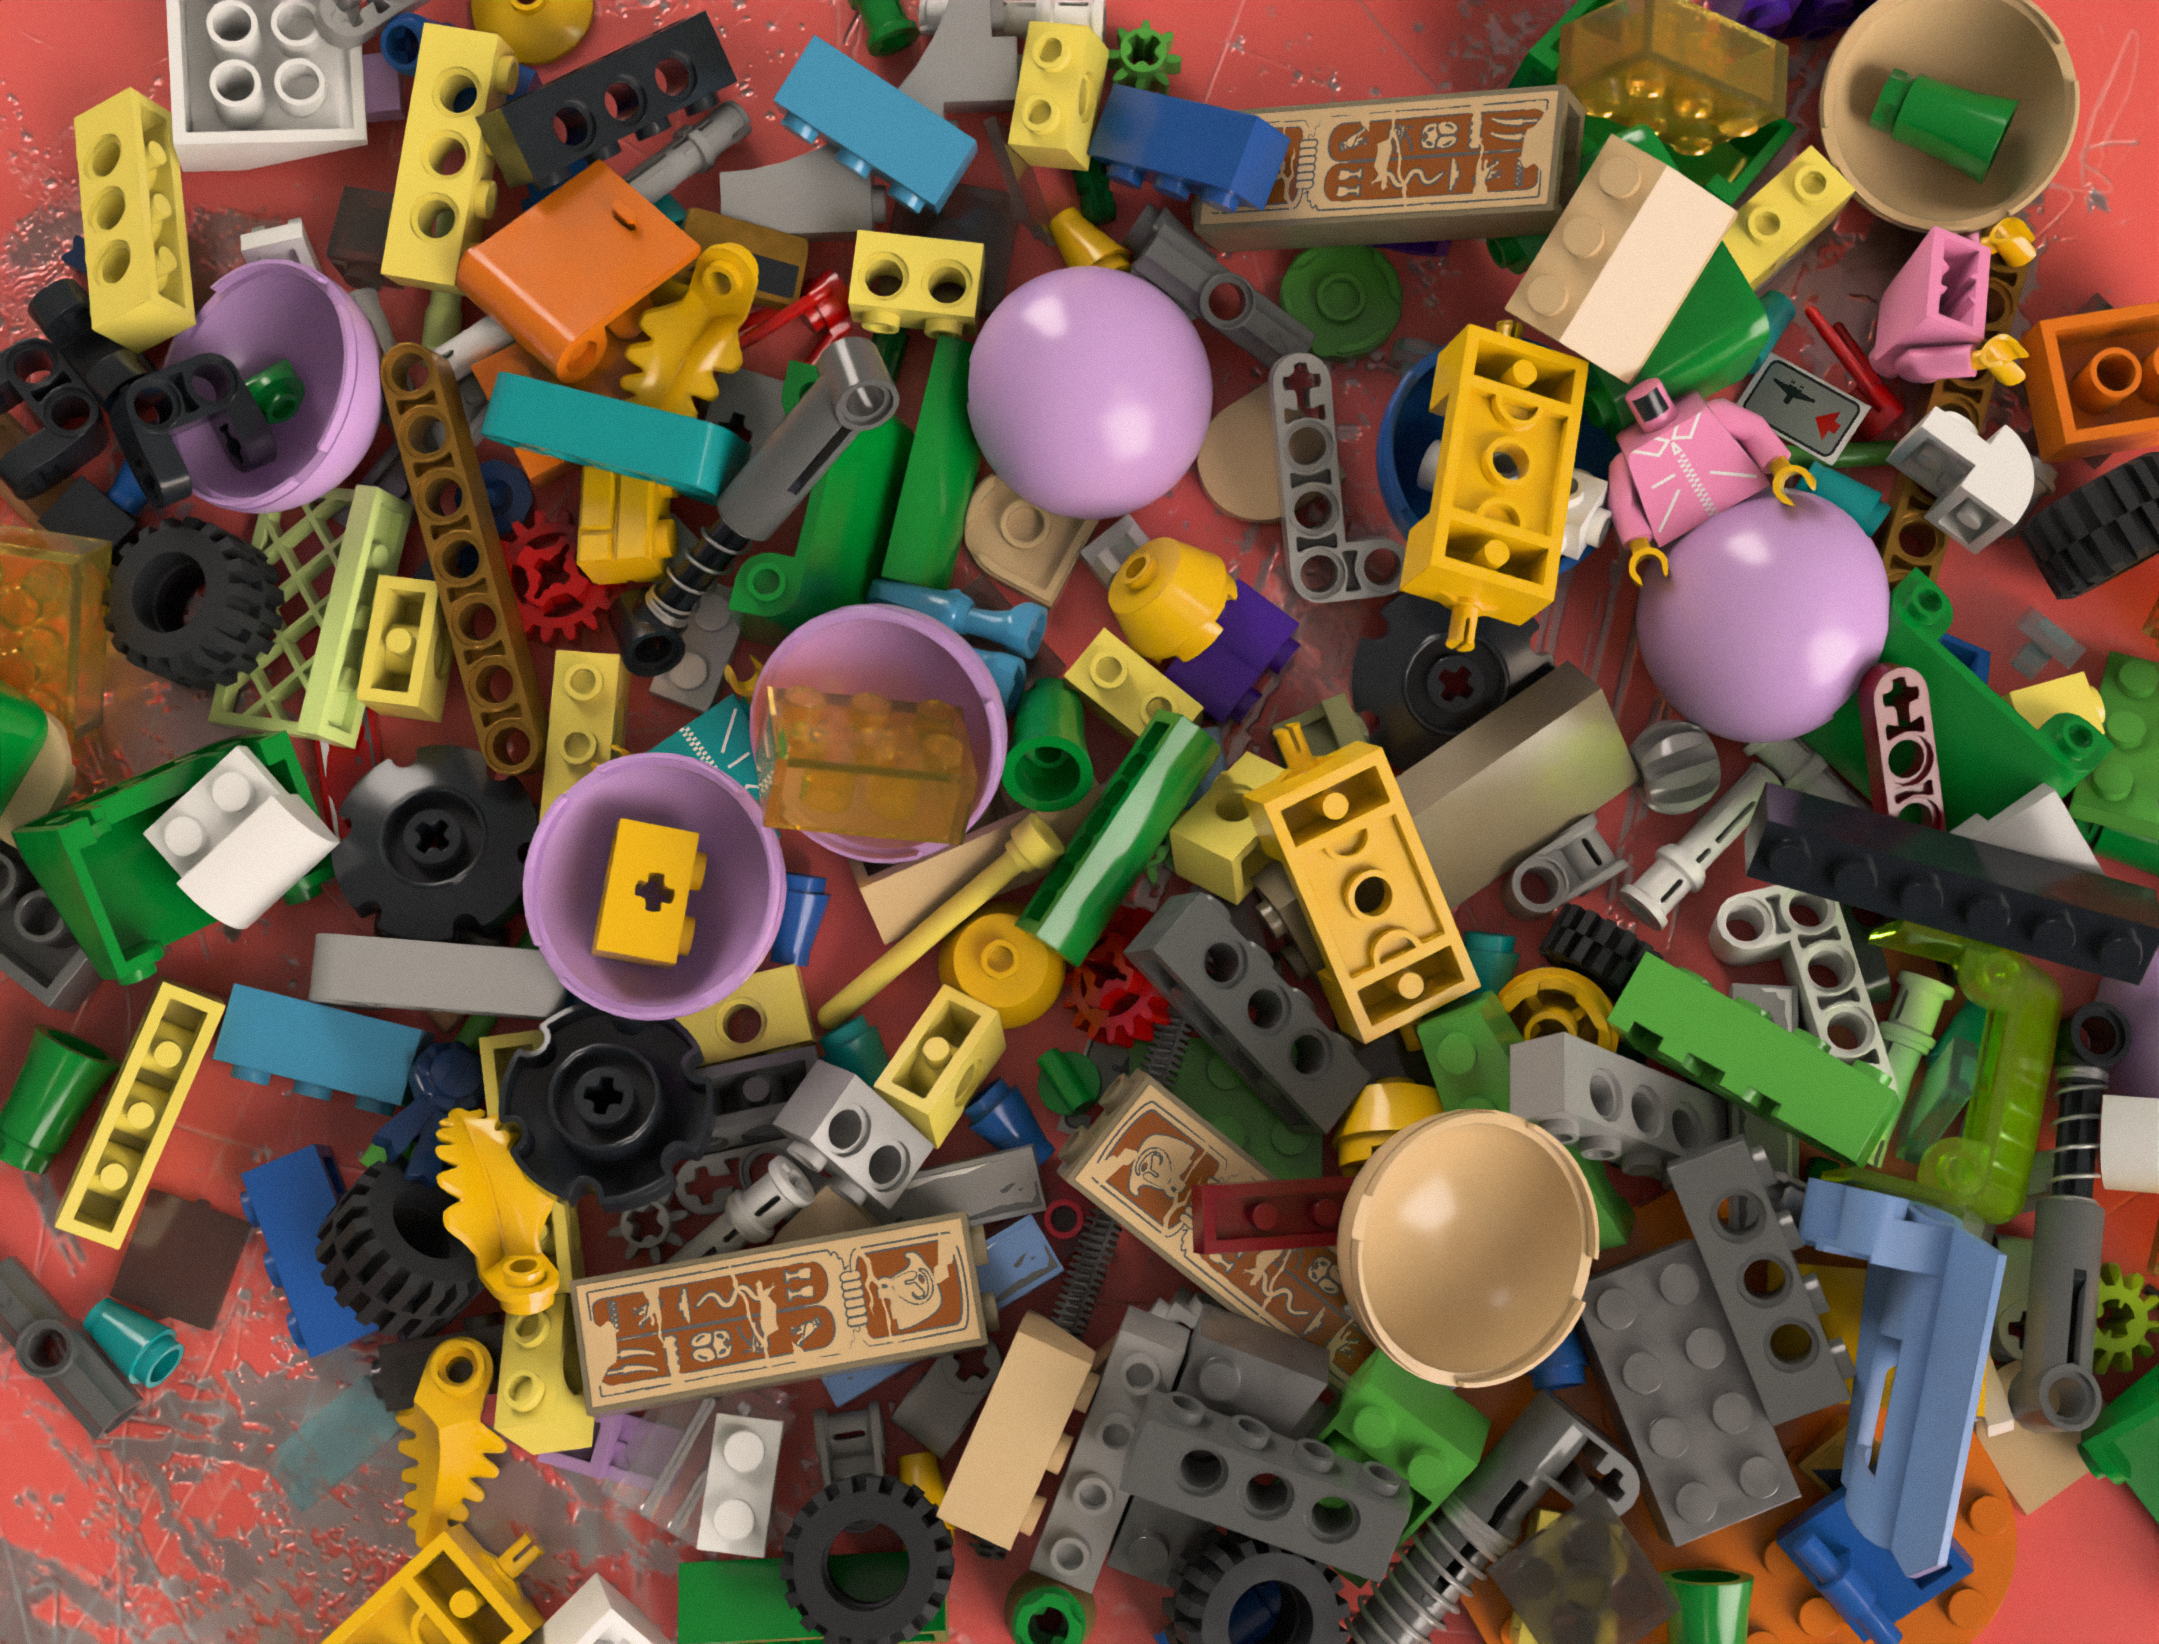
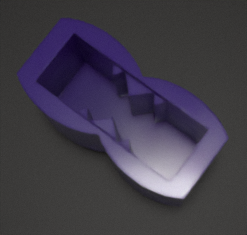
[1164,578,1301,730]

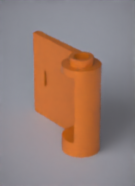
[456,159,702,384]

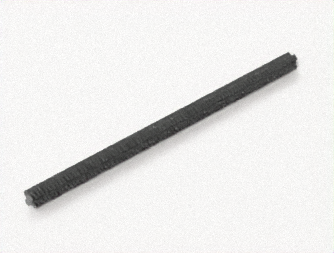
[968,951,1214,1561]

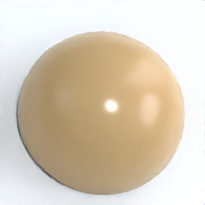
[1818,0,2080,234]
[1337,1109,1599,1388]

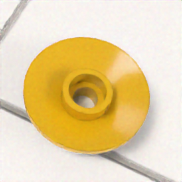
[471,0,594,66]

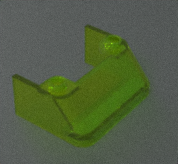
[1821,919,2063,1225]

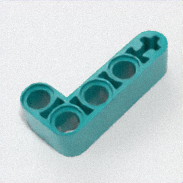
[480,372,752,507]

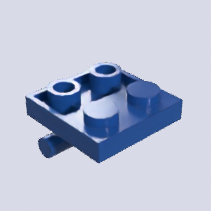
[1776,1462,1974,1644]

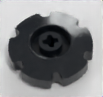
[1349,592,1556,772]
[331,745,539,944]
[498,1002,717,1213]

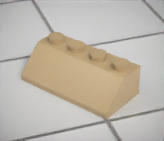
[847,741,1102,945]

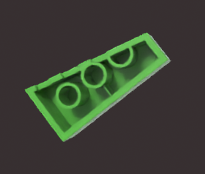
[1606,951,1900,1172]
[1417,990,1636,1251]

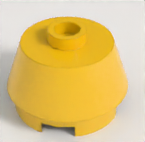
[1108,537,1237,665]
[938,902,1066,1029]
[1497,967,1619,1053]
[1331,1077,1445,1176]

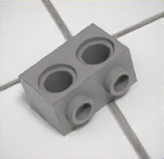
[772,1059,934,1211]

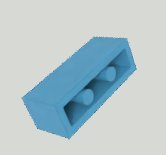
[773,35,978,215]
[212,983,436,1117]

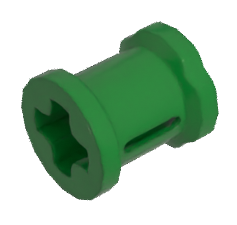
[848,0,920,57]

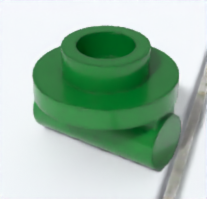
[244,358,305,425]
[1036,1047,1102,1117]

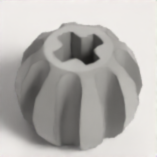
[1629,719,1721,815]

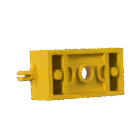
[1399,320,1589,652]
[1241,722,1481,1052]
[320,1523,547,1644]

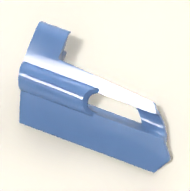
[1798,1177,2007,1578]

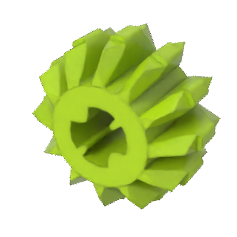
[2092,1262,2159,1375]

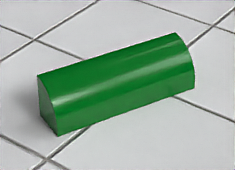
[881,334,983,591]
[1014,709,1222,968]
[678,1551,950,1644]

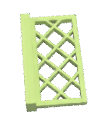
[208,484,413,749]

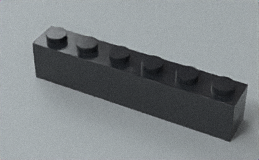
[1744,782,2159,986]

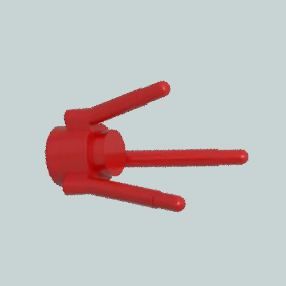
[738,268,853,366]
[1805,305,1906,442]

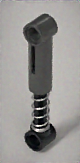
[608,336,900,677]
[2008,1002,2132,1433]

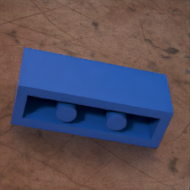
[1087,83,1291,214]
[240,1144,380,1358]

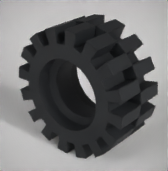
[1538,903,1666,1003]

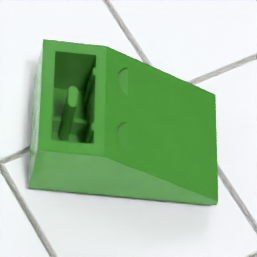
[1268,1348,1492,1589]

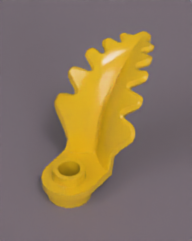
[620,242,759,419]
[435,1108,560,1315]
[395,1336,507,1550]

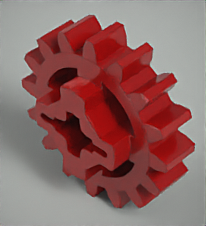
[500,508,628,648]
[1063,905,1172,1049]

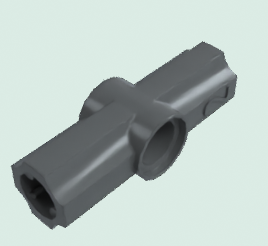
[1132,223,1317,380]
[0,1256,144,1440]

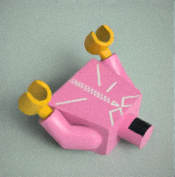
[1869,217,2036,386]
[1606,378,1816,588]

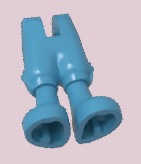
[866,579,1048,718]

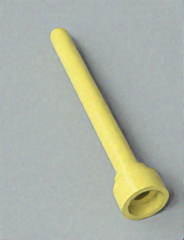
[817,813,1065,1029]

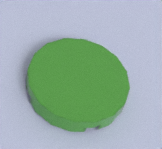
[1278,245,1403,363]

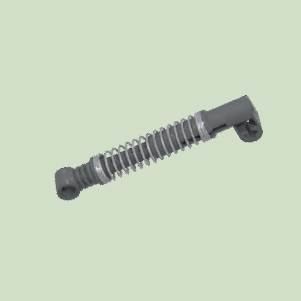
[1344,1387,1640,1644]

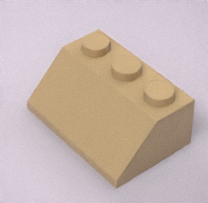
[1504,133,1738,386]
[935,1308,1101,1551]

